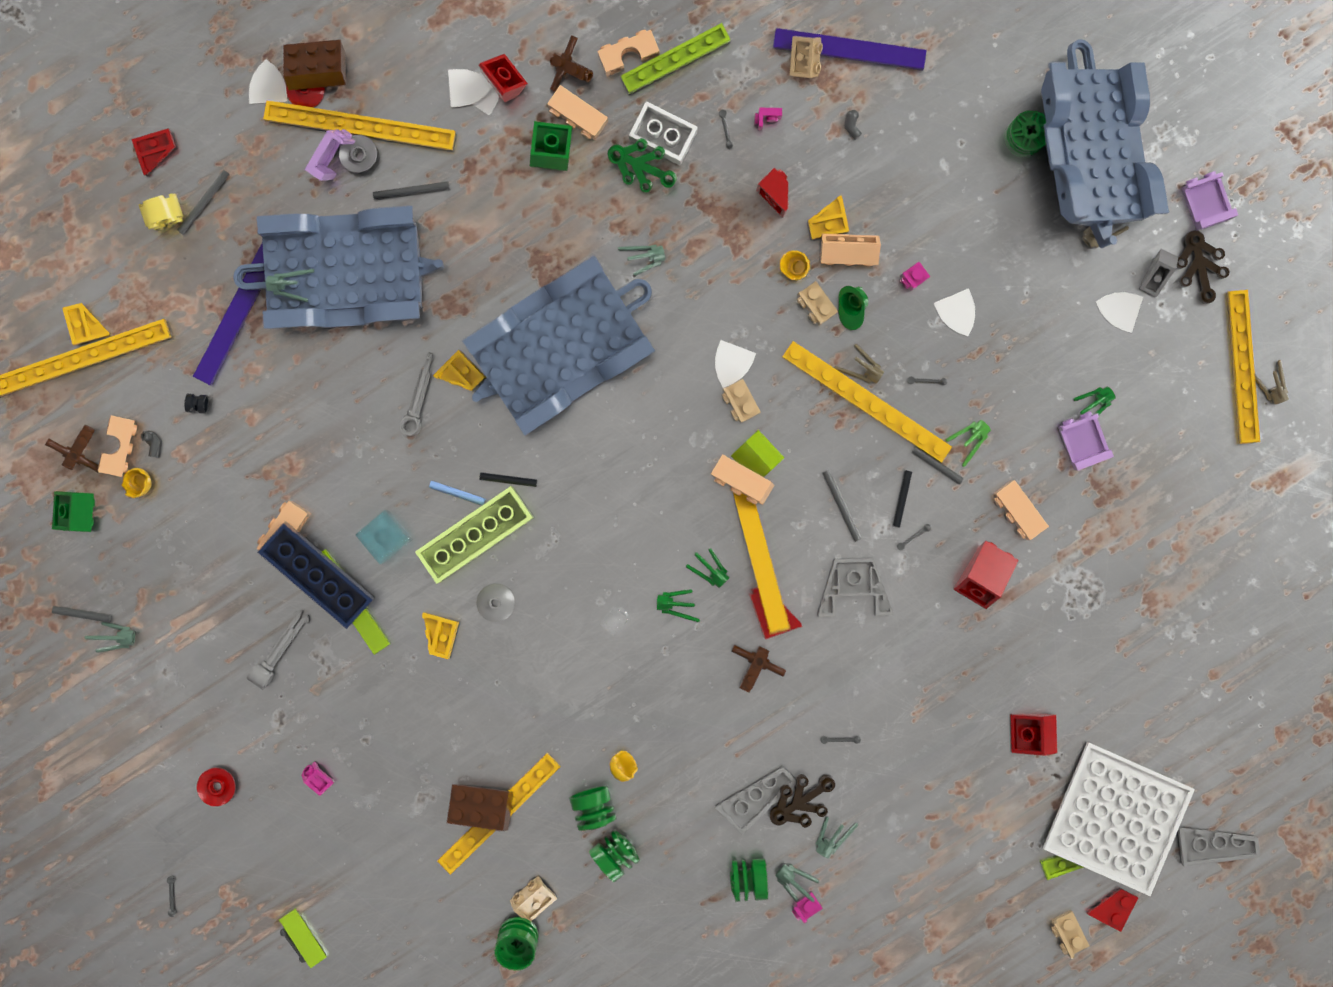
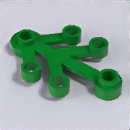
[607,138,677,192]

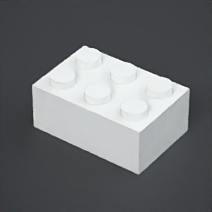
[629,101,698,166]

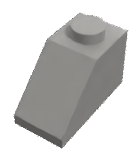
[1140,249,1178,297]

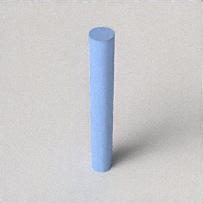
[429,481,486,505]

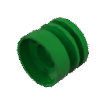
[1005,110,1046,157]
[569,786,617,831]
[589,829,640,882]
[730,858,768,902]
[495,917,539,971]

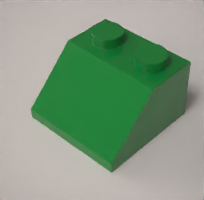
[529,121,572,171]
[52,491,95,532]

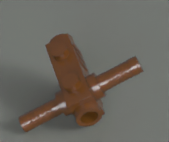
[550,35,593,92]
[45,425,99,473]
[731,645,786,693]

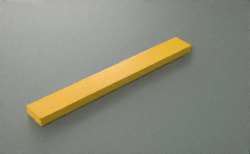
[1227,290,1260,444]
[732,492,790,634]
[437,752,561,875]

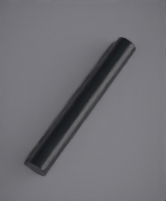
[893,470,912,528]
[479,472,537,487]

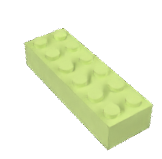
[415,486,534,584]

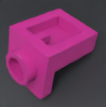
[755,107,782,130]
[900,262,930,291]
[301,762,334,796]
[792,891,823,924]

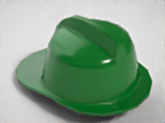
[839,286,869,330]

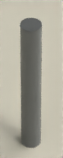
[912,446,964,484]
[52,606,111,623]

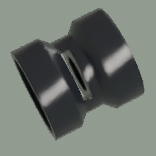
[184,393,209,414]

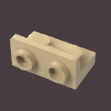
[790,36,823,78]
[797,281,838,326]
[721,379,761,424]
[510,876,557,921]
[1051,910,1090,959]

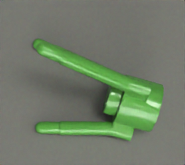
[946,420,991,467]

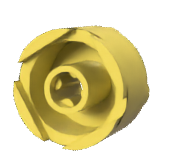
[138,193,184,230]

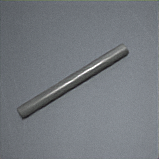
[177,170,230,234]
[373,181,450,199]
[823,470,861,542]

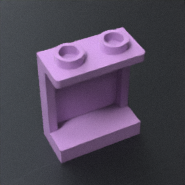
[305,129,356,181]
[1181,171,1238,231]
[1058,411,1114,471]

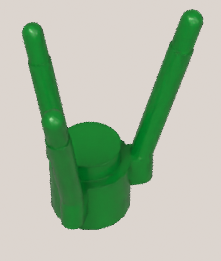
[1073,386,1116,416]
[686,548,729,588]
[657,589,700,622]

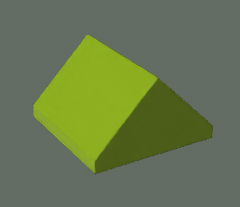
[731,430,784,477]

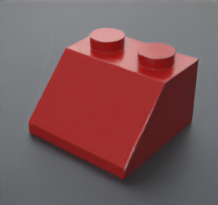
[478,54,528,102]
[756,168,788,218]
[1011,713,1057,756]

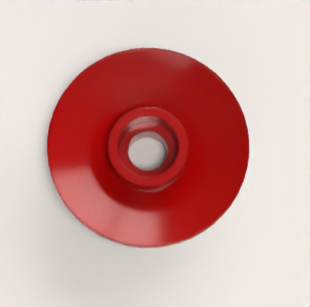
[286,87,325,108]
[197,768,236,806]

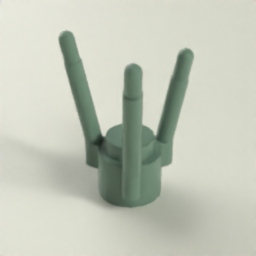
[618,244,665,276]
[266,269,314,302]
[84,622,135,653]
[815,817,858,859]
[775,864,819,902]

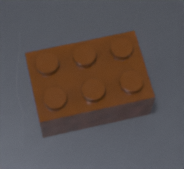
[283,39,346,90]
[447,784,513,831]

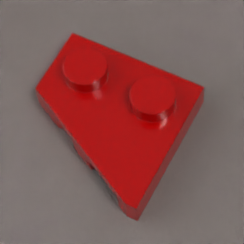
[132,128,176,175]
[1087,887,1138,932]

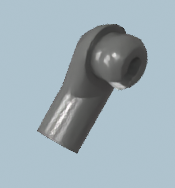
[844,110,862,139]
[141,430,160,458]

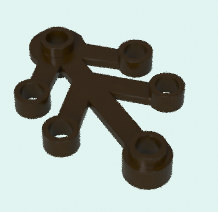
[1177,230,1230,304]
[769,774,835,828]

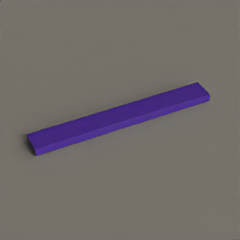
[773,28,927,70]
[193,242,265,385]

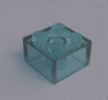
[355,510,413,564]

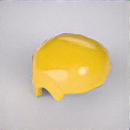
[780,251,810,280]
[121,468,152,498]
[609,751,638,782]

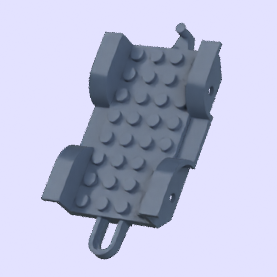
[1041,39,1169,248]
[233,206,444,329]
[462,255,655,435]

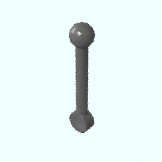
[719,109,733,148]
[907,376,948,385]
[897,524,931,550]
[821,736,861,744]
[167,876,176,917]
[280,929,306,963]

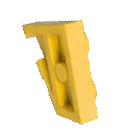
[808,195,849,240]
[62,303,110,345]
[433,350,486,391]
[422,612,459,659]

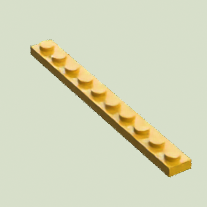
[263,100,456,151]
[0,319,172,397]
[782,341,952,463]

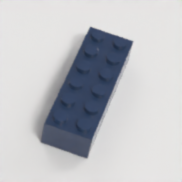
[257,521,374,629]

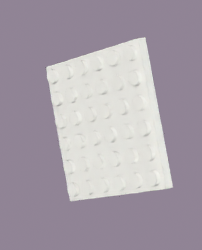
[1042,742,1195,896]

